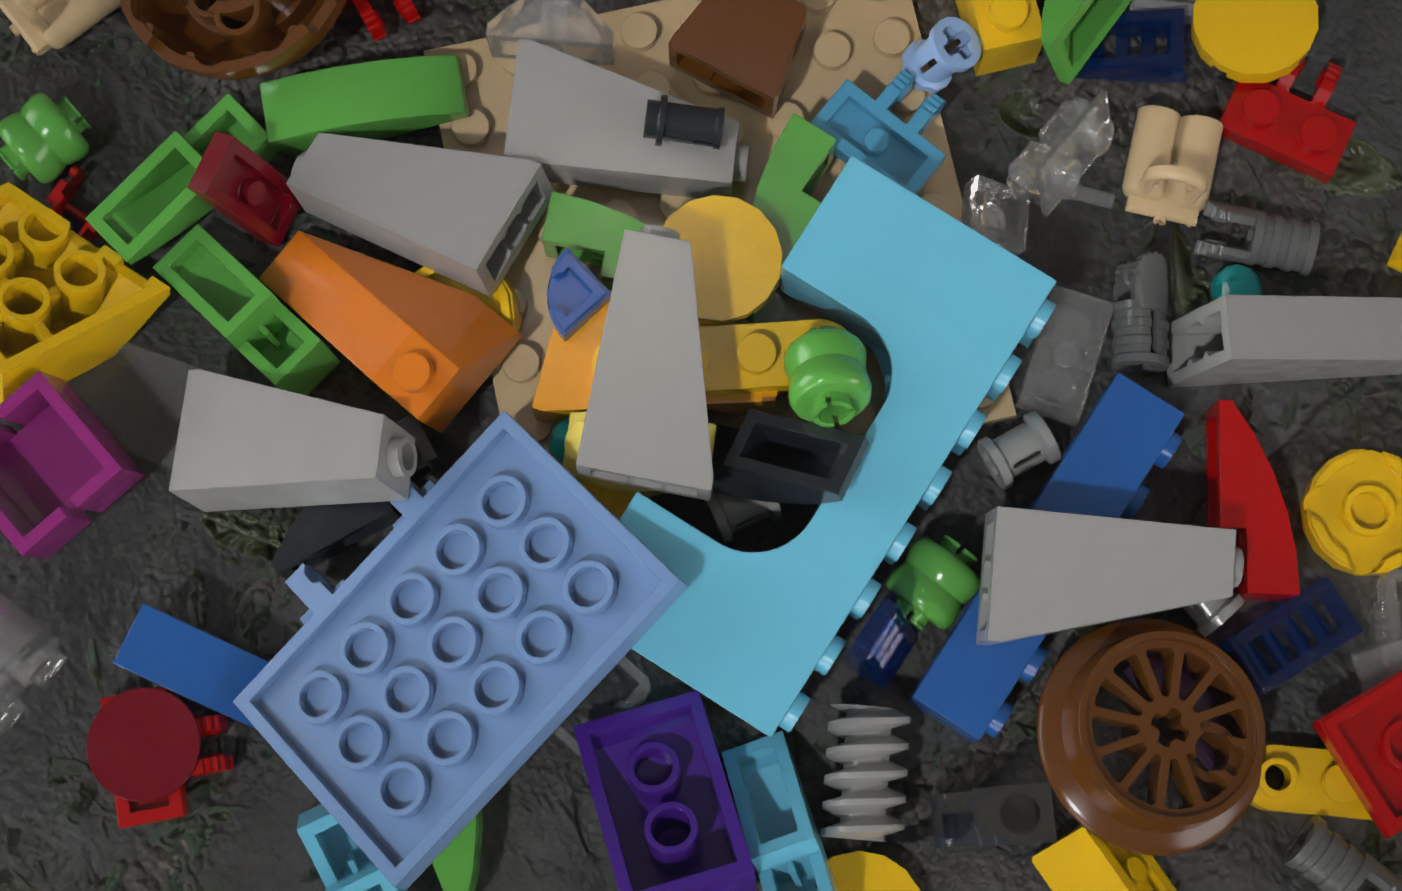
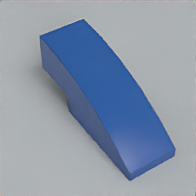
[113,603,269,729]

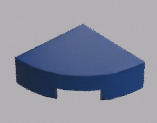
[547,248,611,342]

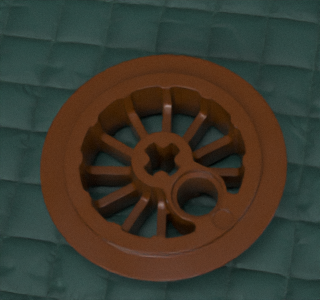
[1036,618,1266,856]

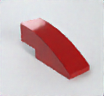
[1205,400,1300,602]

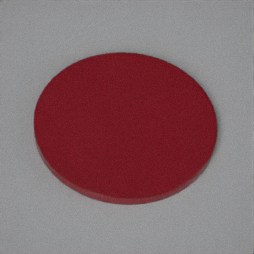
[87,688,201,802]

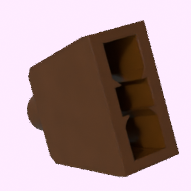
[668,0,808,119]

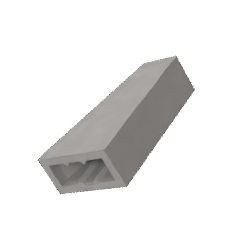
[504,38,750,198]
[286,132,553,298]
[576,225,714,501]
[1167,295,1402,387]
[169,369,417,512]
[976,506,1244,646]

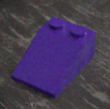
[573,690,757,891]

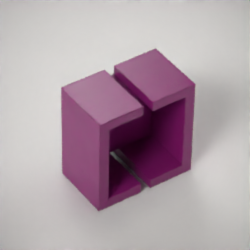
[0,371,145,559]

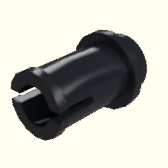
[643,95,725,150]

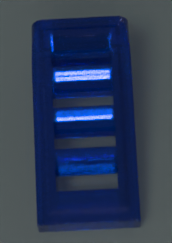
[1074,8,1188,83]
[1218,576,1363,697]
[843,598,916,689]

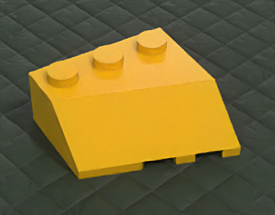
[0,182,171,404]

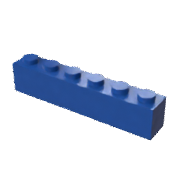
[907,372,1185,743]

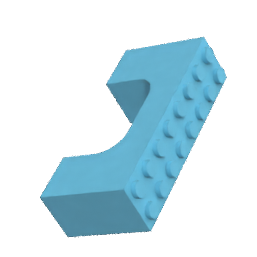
[619,156,1057,738]

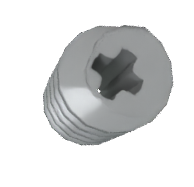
[820,704,911,842]

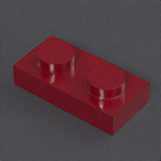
[187,131,300,247]

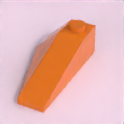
[259,231,523,433]

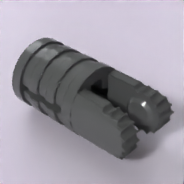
[1194,200,1320,277]
[1111,251,1169,374]
[1282,815,1402,891]

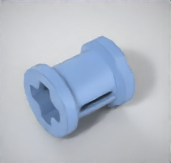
[902,17,982,94]

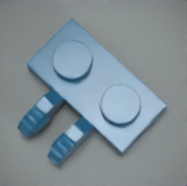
[810,69,946,195]

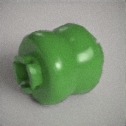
[0,92,91,184]
[784,326,872,427]
[886,535,980,632]

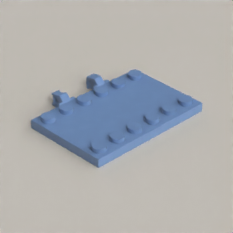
[232,411,688,890]

